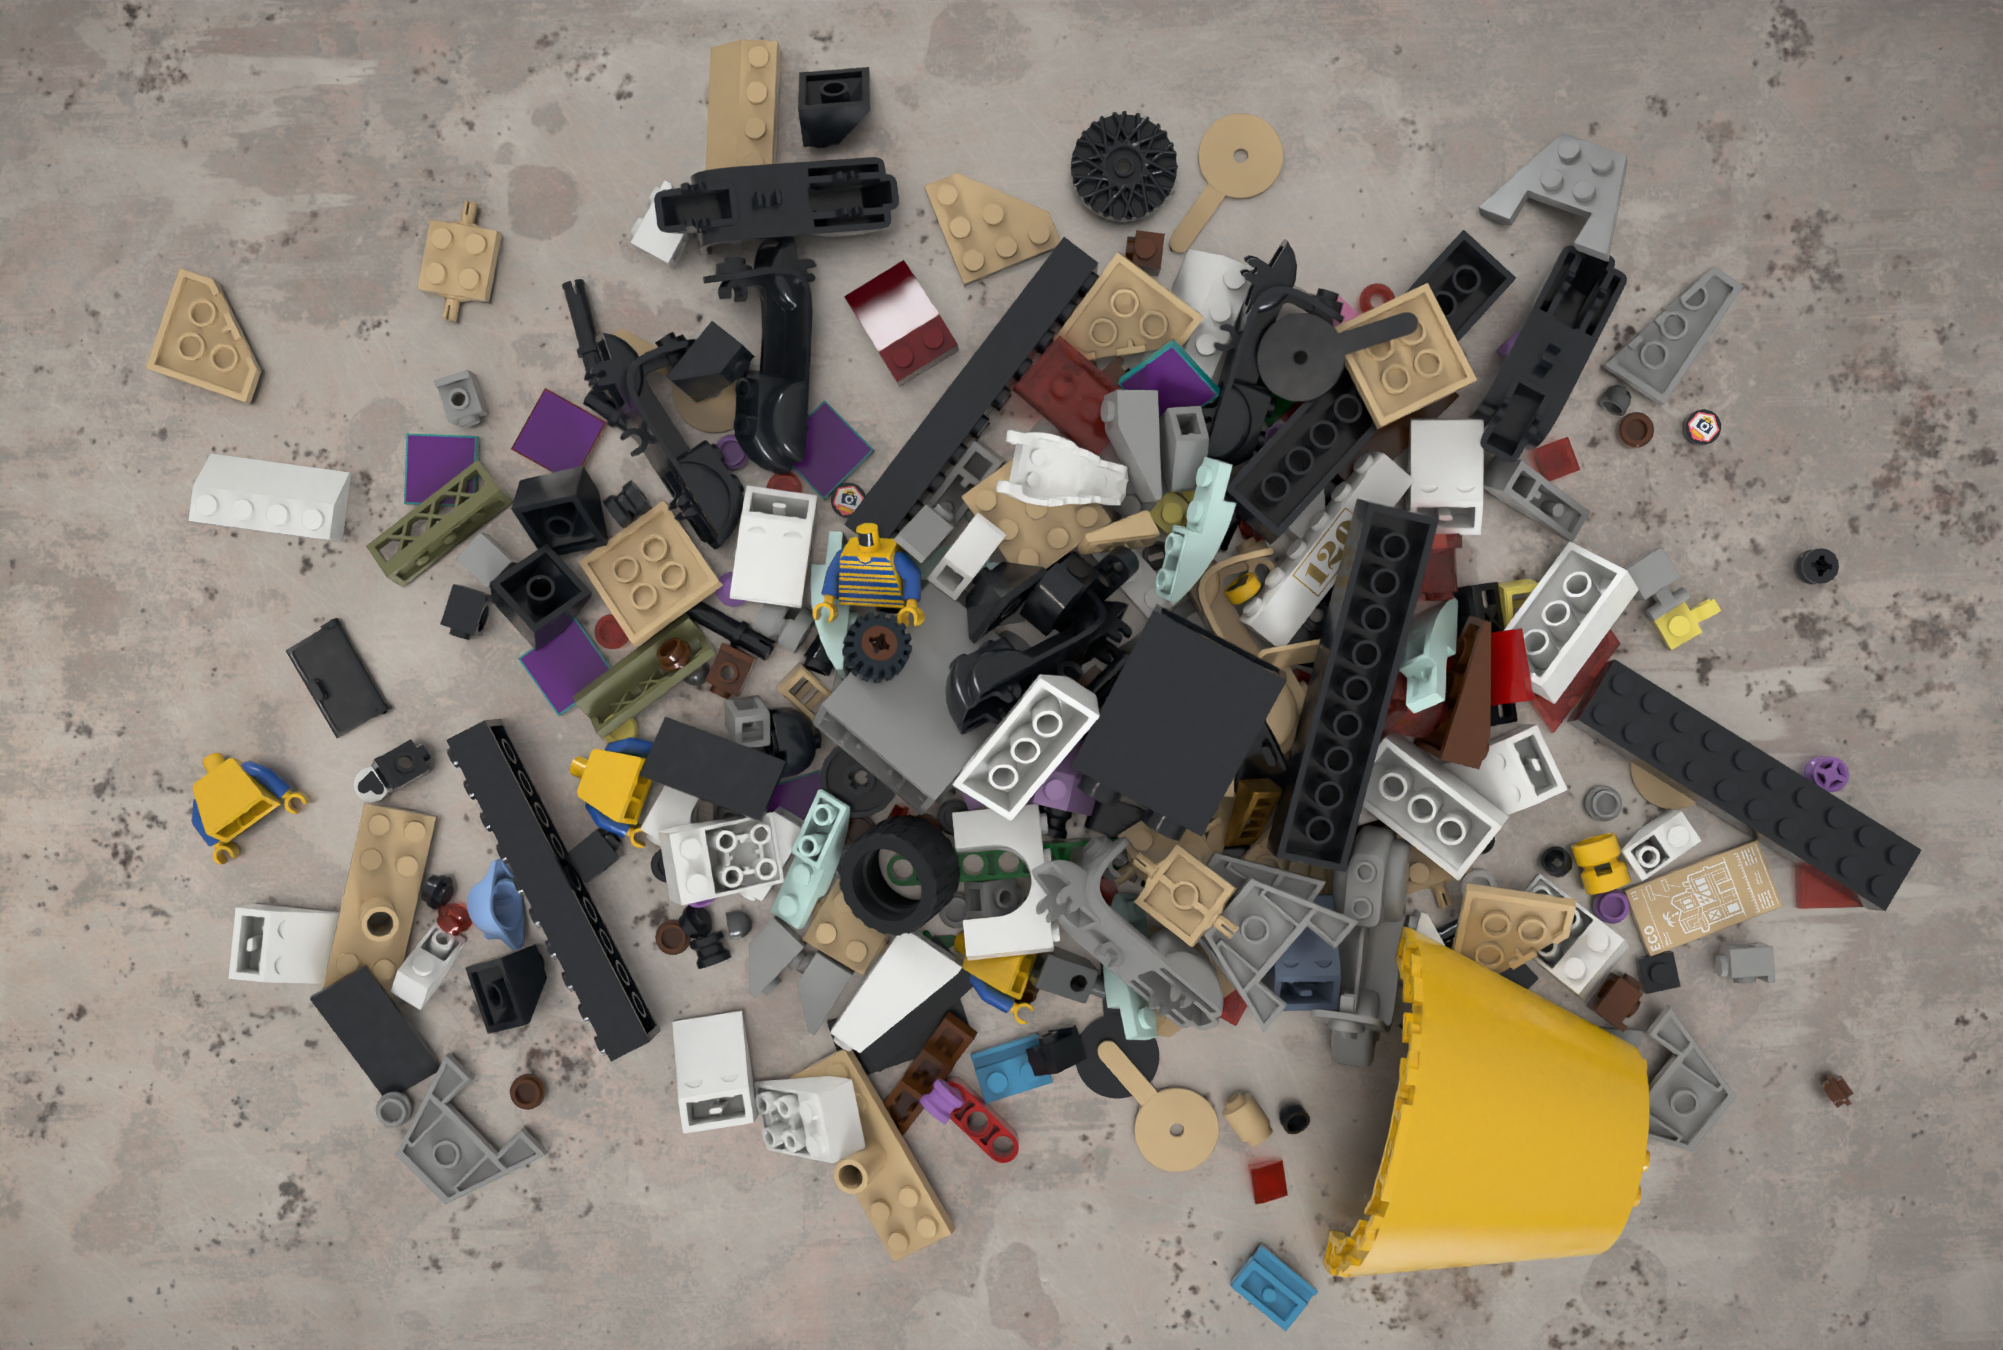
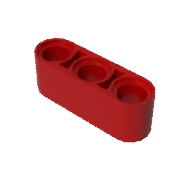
[944,1076,1019,1163]

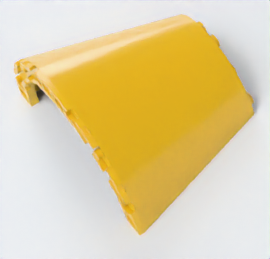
[1323,926,1650,1278]

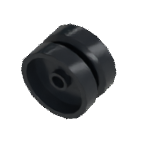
[820,746,896,818]

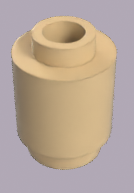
[1222,1092,1273,1147]

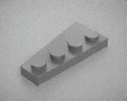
[1602,266,1743,406]

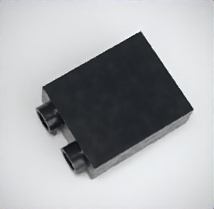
[1071,604,1287,841]

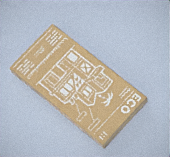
[1622,839,1783,957]

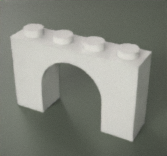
[640,786,804,902]
[952,804,1060,960]

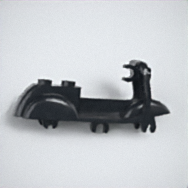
[654,157,899,255]
[703,237,816,474]
[1201,239,1345,467]
[1468,246,1627,462]
[584,332,744,549]
[945,566,1132,735]

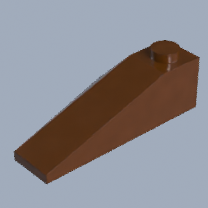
[1413,615,1491,770]

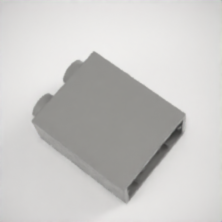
[812,582,1031,816]

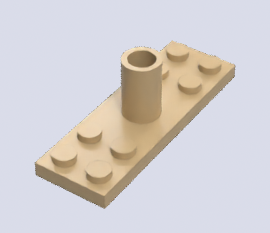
[317,802,436,1012]
[789,1048,956,1262]

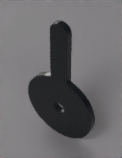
[1257,312,1419,402]
[1076,962,1159,1099]

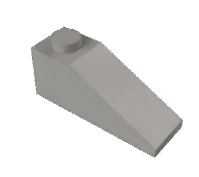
[1100,390,1162,504]
[927,439,1006,525]
[1483,455,1590,542]

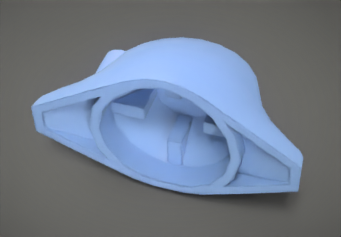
[467,858,525,950]

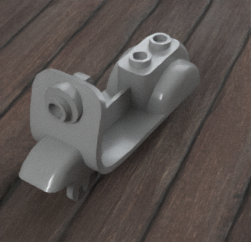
[1310,825,1412,1068]
[1032,836,1224,1030]

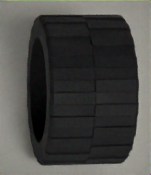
[839,815,960,936]

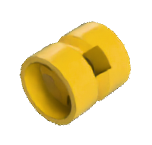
[1571,832,1632,895]

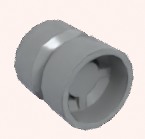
[752,603,815,654]

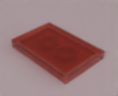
[1012,336,1123,456]

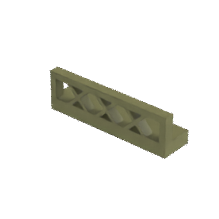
[366,460,513,587]
[573,612,716,739]

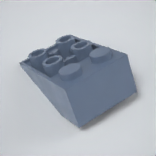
[1260,894,1341,1011]

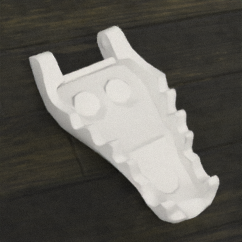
[996,430,1129,507]

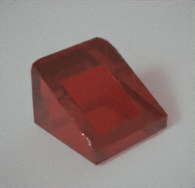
[1247,1160,1288,1205]

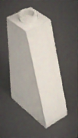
[830,930,962,1053]

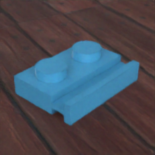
[970,1032,1053,1104]
[1230,1244,1318,1332]

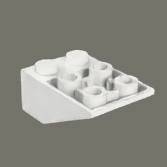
[1405,418,1484,535]
[730,486,818,608]
[1441,724,1568,815]
[658,812,784,906]
[1525,874,1630,1001]
[228,903,339,984]
[672,1010,759,1134]
[753,1076,866,1163]

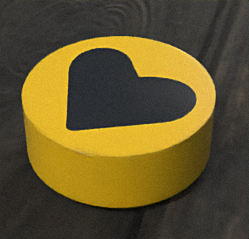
[1224,572,1261,605]

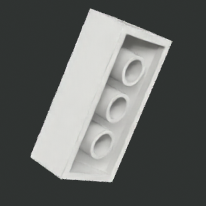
[1141,249,1254,378]
[188,454,352,542]
[1504,541,1639,704]
[952,674,1100,821]
[1363,729,1509,881]

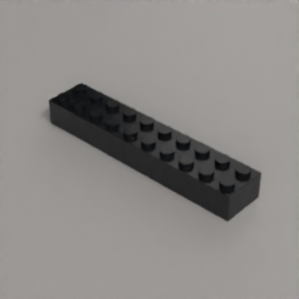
[1224,230,1516,545]
[844,237,1099,539]
[1266,498,1439,872]
[1567,659,1922,911]
[446,719,661,1062]

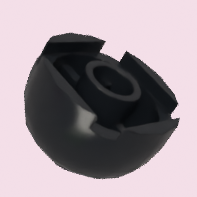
[763,707,822,778]

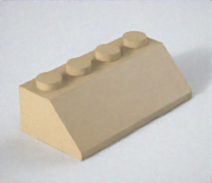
[706,39,782,170]

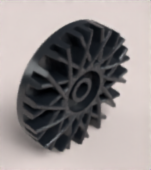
[1071,111,1178,222]

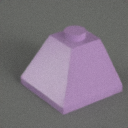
[1028,740,1095,816]

